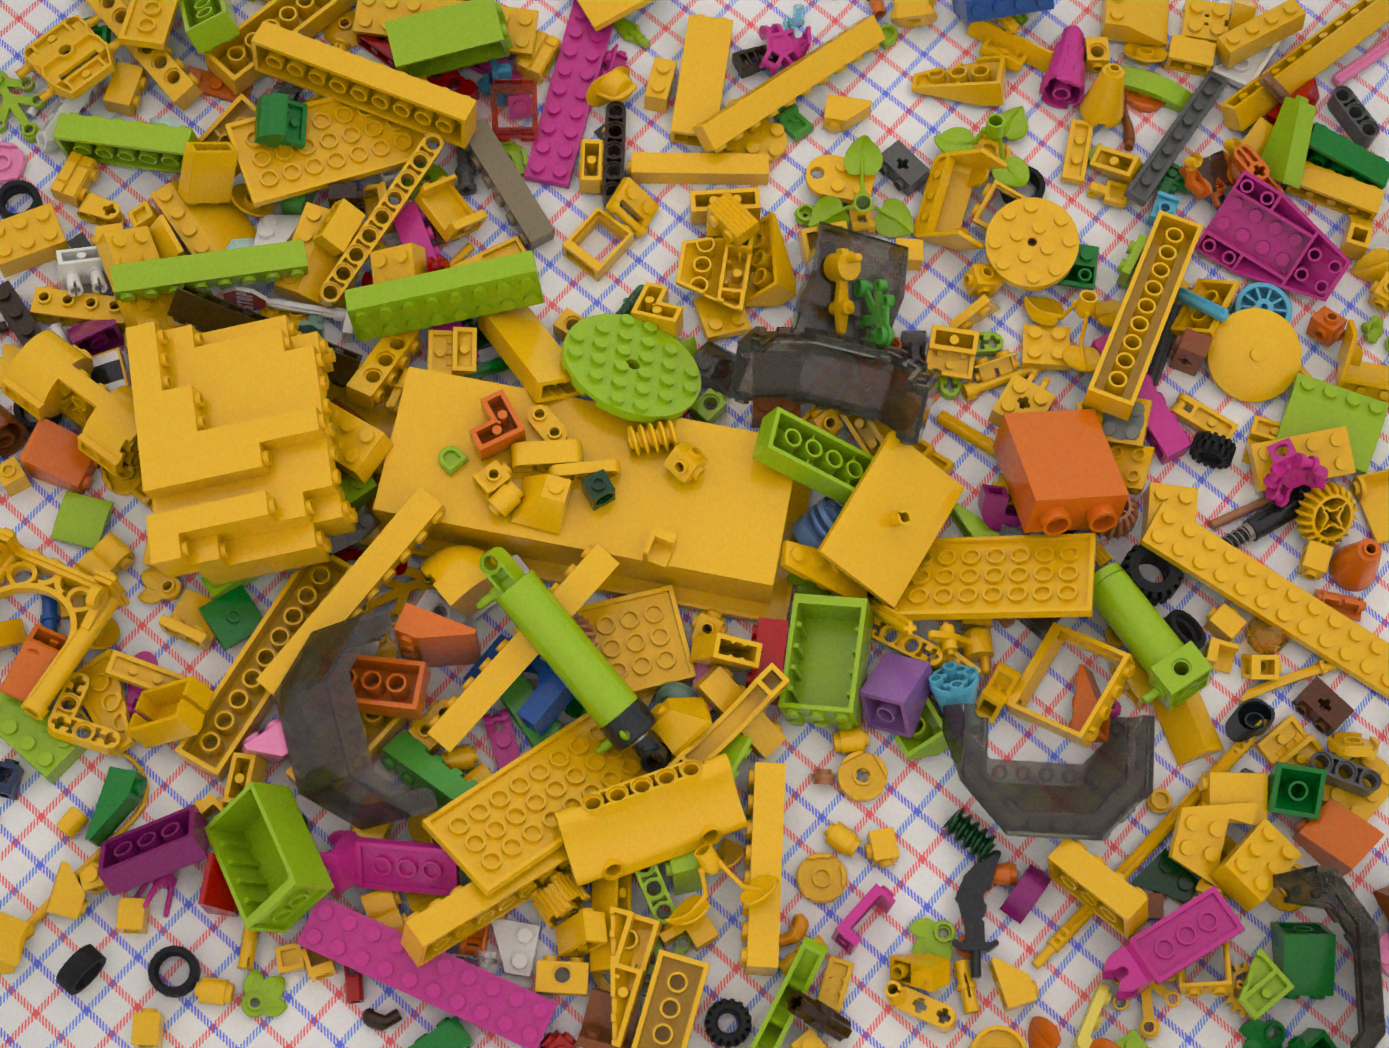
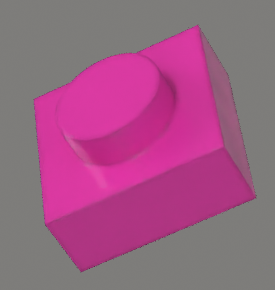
[507,93,532,119]

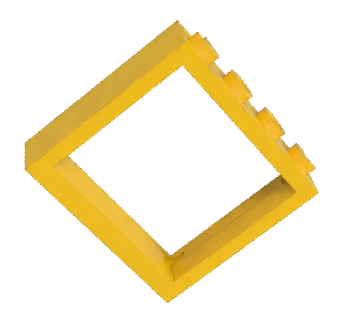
[1005,622,1136,748]

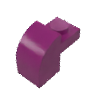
[978,484,1022,532]
[999,864,1051,924]

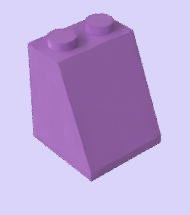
[859,652,932,738]

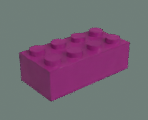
[98,804,208,896]

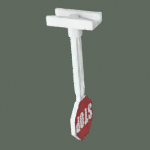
[223,286,354,343]

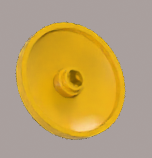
[1206,308,1302,402]

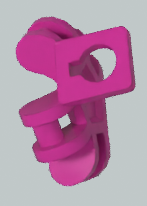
[759,23,811,75]
[1263,438,1328,508]

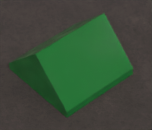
[1268,761,1327,820]

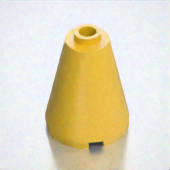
[1079,63,1125,128]

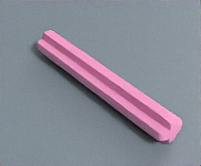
[1331,37,1389,86]

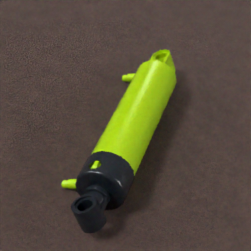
[476,547,672,773]

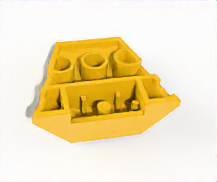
[676,235,755,313]

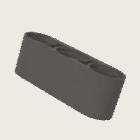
[1327,85,1380,148]
[1304,751,1382,797]

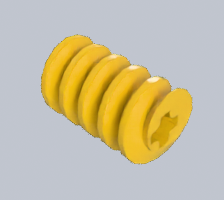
[627,420,679,456]

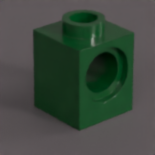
[581,469,615,511]

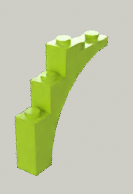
[750,936,829,1048]

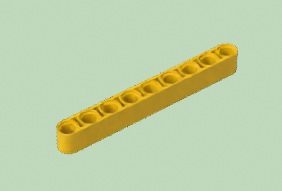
[319,132,443,308]

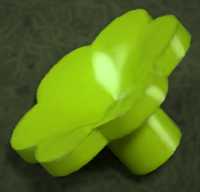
[1361,315,1383,344]

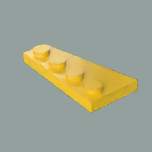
[73,648,136,758]

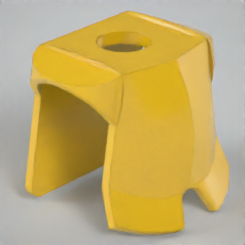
[890,0,938,28]
[0,911,35,974]

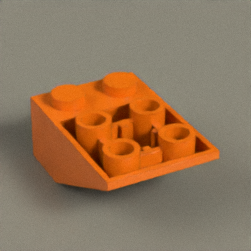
[0,623,68,708]

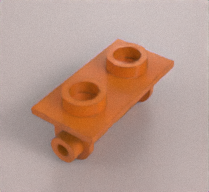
[1314,589,1366,622]

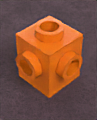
[1306,306,1347,348]

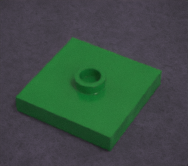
[198,585,263,651]

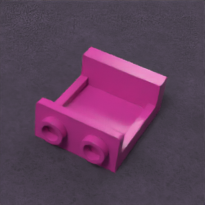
[831,883,895,955]

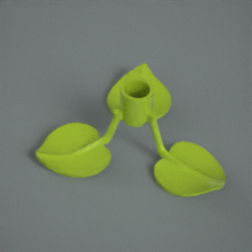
[934,106,1030,187]
[808,135,914,238]

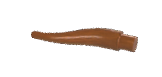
[1122,99,1135,152]

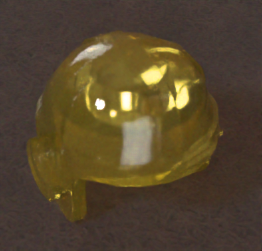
[1245,616,1289,655]

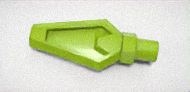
[614,17,651,49]

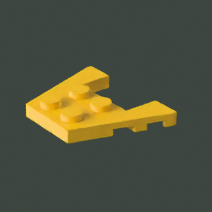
[1168,802,1258,900]

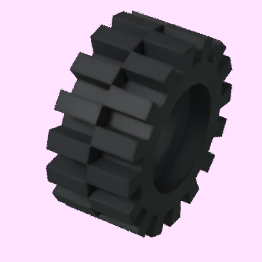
[1189,431,1236,469]
[704,998,752,1048]

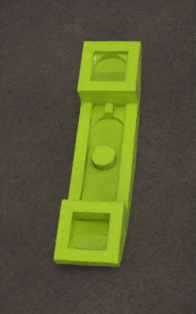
[1121,66,1193,113]

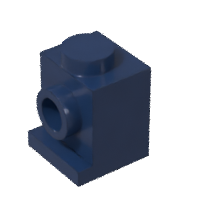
[0,759,25,800]

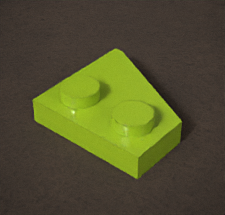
[1237,948,1295,1021]

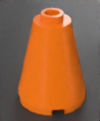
[1329,539,1382,592]

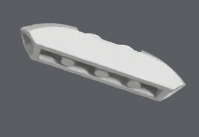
[36,62,101,152]

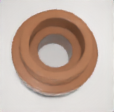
[811,769,836,784]

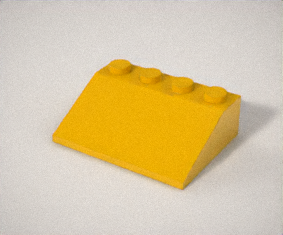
[1100,0,1169,47]
[150,180,257,255]
[274,202,373,308]

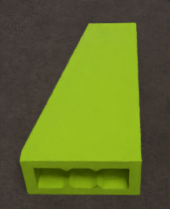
[1261,95,1317,189]

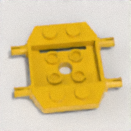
[15,13,123,103]

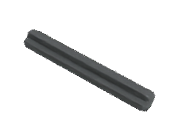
[1148,303,1182,387]

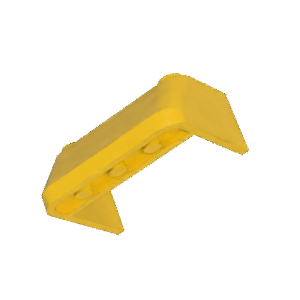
[913,148,1008,251]
[1336,320,1389,408]

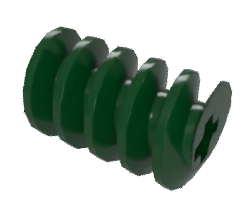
[942,807,996,862]

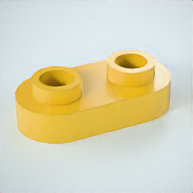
[527,404,567,441]

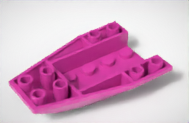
[1194,170,1352,302]

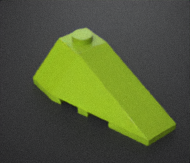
[894,695,958,760]

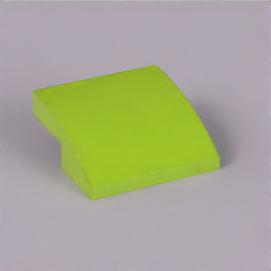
[51,491,114,549]

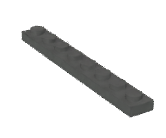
[1123,71,1228,207]

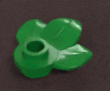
[1239,1019,1286,1048]

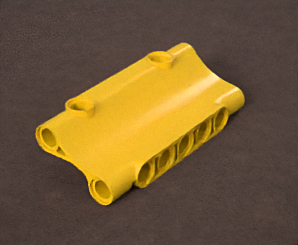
[554,753,747,887]

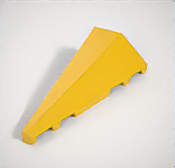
[609,906,663,1048]

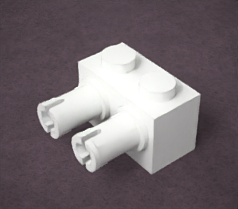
[56,246,109,297]

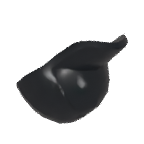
[1225,698,1275,742]

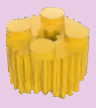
[529,871,591,929]

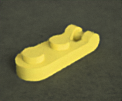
[1073,981,1113,1048]

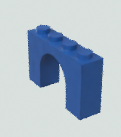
[952,0,1054,23]
[463,634,574,736]

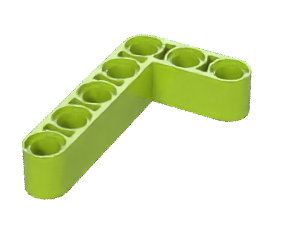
[633,864,675,924]

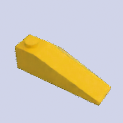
[911,55,1006,106]

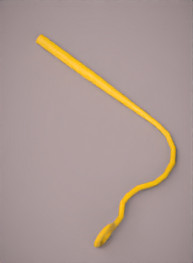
[26,701,149,928]

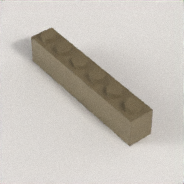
[462,117,555,251]

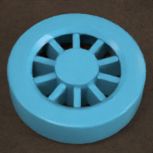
[1232,282,1292,322]

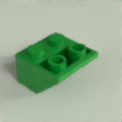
[1055,244,1099,291]

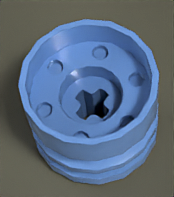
[792,497,843,549]

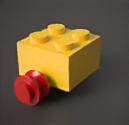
[361,243,451,286]

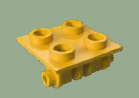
[1109,443,1155,496]

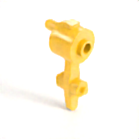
[823,248,863,334]
[927,621,994,676]

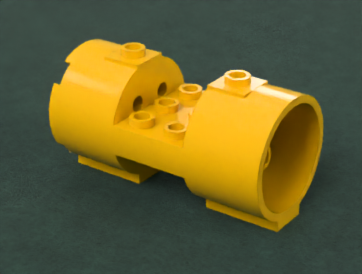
[1,330,140,477]

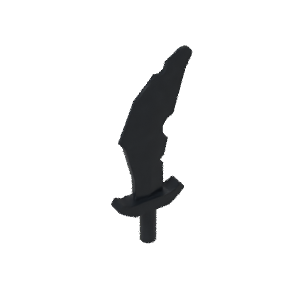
[952,850,1001,978]

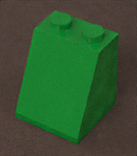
[1270,922,1336,1000]

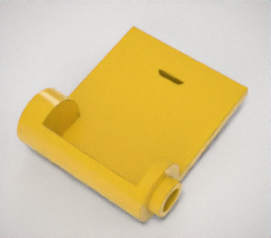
[1350,469,1389,544]

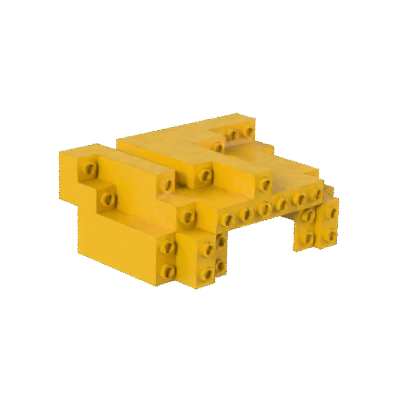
[125,315,358,585]

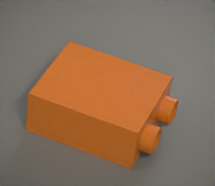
[993,409,1129,536]

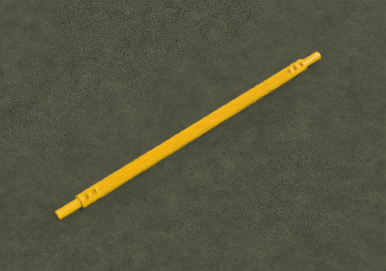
[1031,719,1267,970]

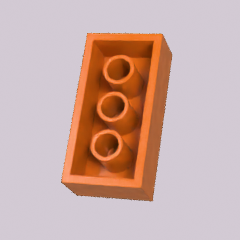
[317,651,431,720]

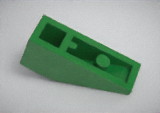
[85,766,147,847]

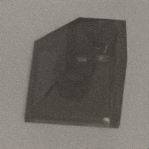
[694,342,750,400]

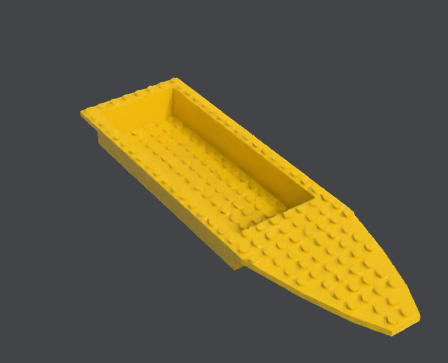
[326,364,811,623]

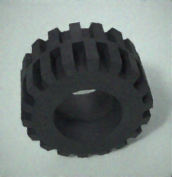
[1120,544,1184,606]

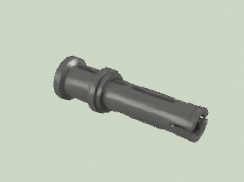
[455,146,477,196]

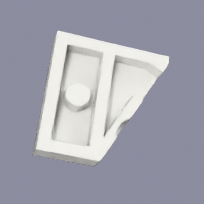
[492,918,541,978]

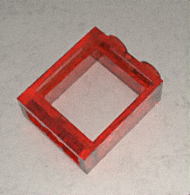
[490,79,538,142]

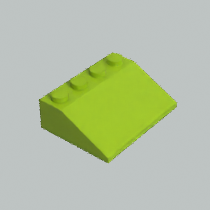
[1276,373,1389,474]

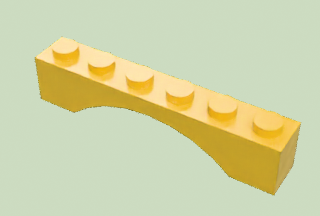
[667,663,791,767]

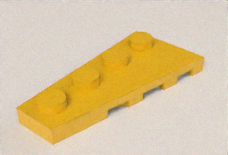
[780,540,867,598]

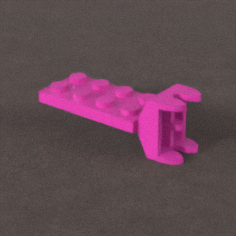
[319,830,460,896]
[1102,886,1245,1000]

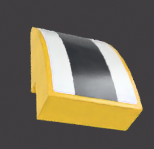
[63,347,131,419]

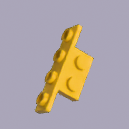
[967,20,1054,73]

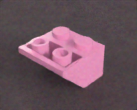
[239,717,304,764]

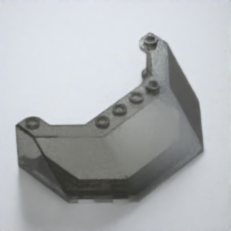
[728,326,942,445]
[274,608,439,830]
[942,703,1155,841]
[1273,865,1386,1048]

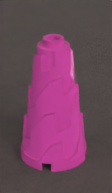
[1039,25,1086,109]

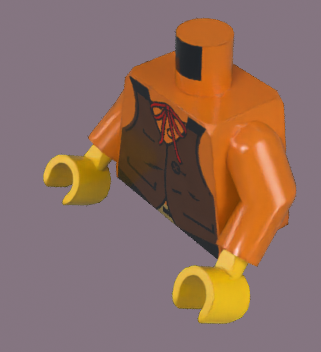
[1179,138,1242,208]

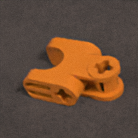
[1231,145,1285,194]

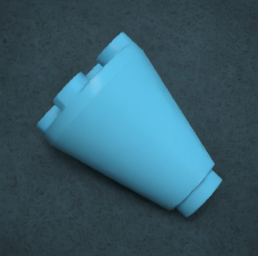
[929,661,979,734]

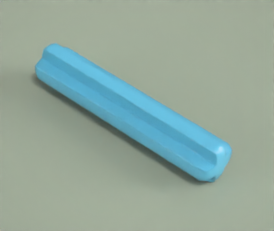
[1176,287,1230,322]

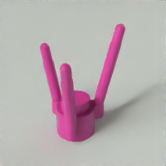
[133,872,178,917]

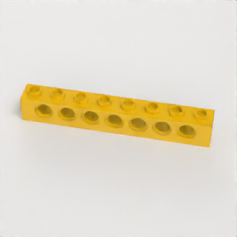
[86,0,203,111]

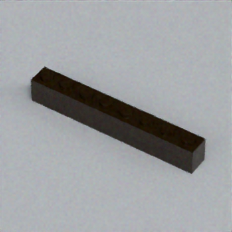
[167,283,363,387]

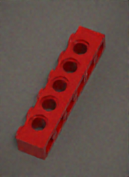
[356,34,479,101]

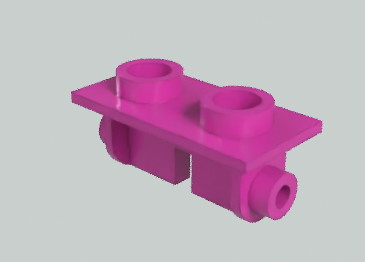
[598,44,628,78]

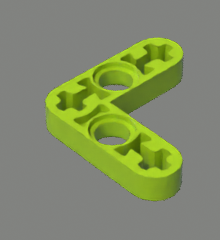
[937,332,1004,400]

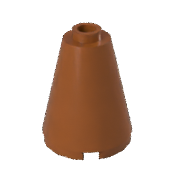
[0,404,29,458]

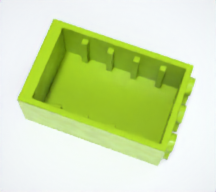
[384,0,513,77]
[778,593,874,730]
[204,781,334,933]

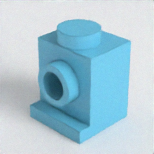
[1147,191,1181,226]

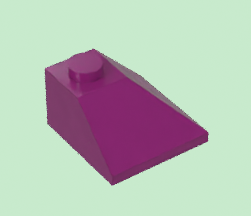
[66,319,124,356]

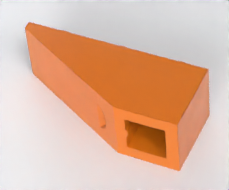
[1069,664,1111,742]

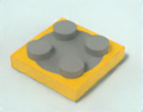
[1102,398,1152,448]

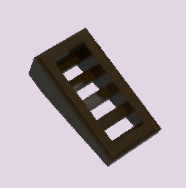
[732,44,779,79]

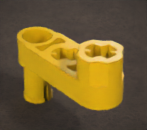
[884,981,958,1033]

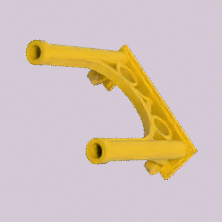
[0,527,130,721]

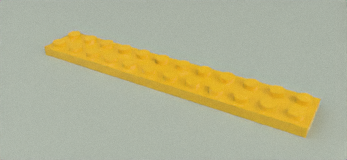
[1139,502,1389,700]

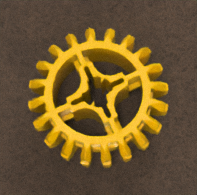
[1294,482,1358,546]

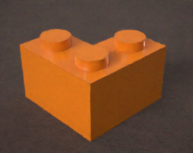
[469,389,526,461]

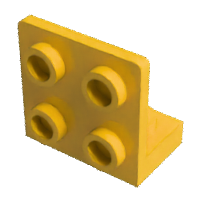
[158,589,215,651]

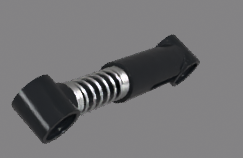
[1221,485,1310,548]

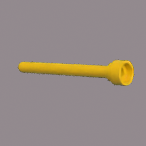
[960,368,1048,402]

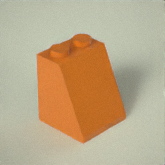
[19,418,101,494]
[1292,798,1385,880]

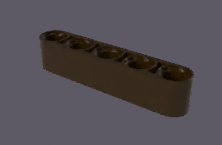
[602,101,626,207]

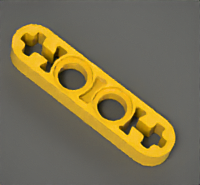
[871,615,945,670]

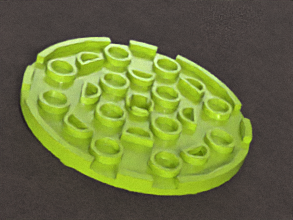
[561,314,701,423]

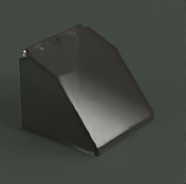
[789,221,909,362]

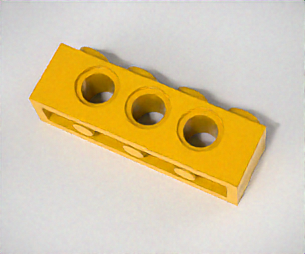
[346,330,422,411]

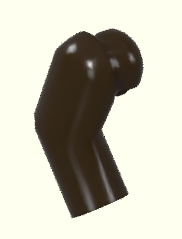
[362,1008,403,1031]

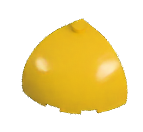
[419,544,498,618]

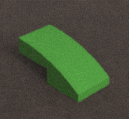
[773,103,814,142]

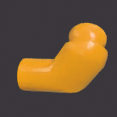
[779,914,809,947]

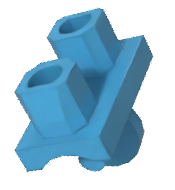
[477,58,516,106]

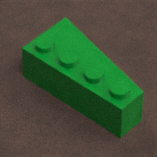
[1306,122,1389,189]

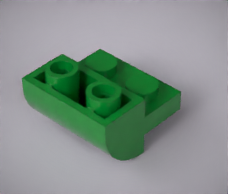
[254,93,308,150]

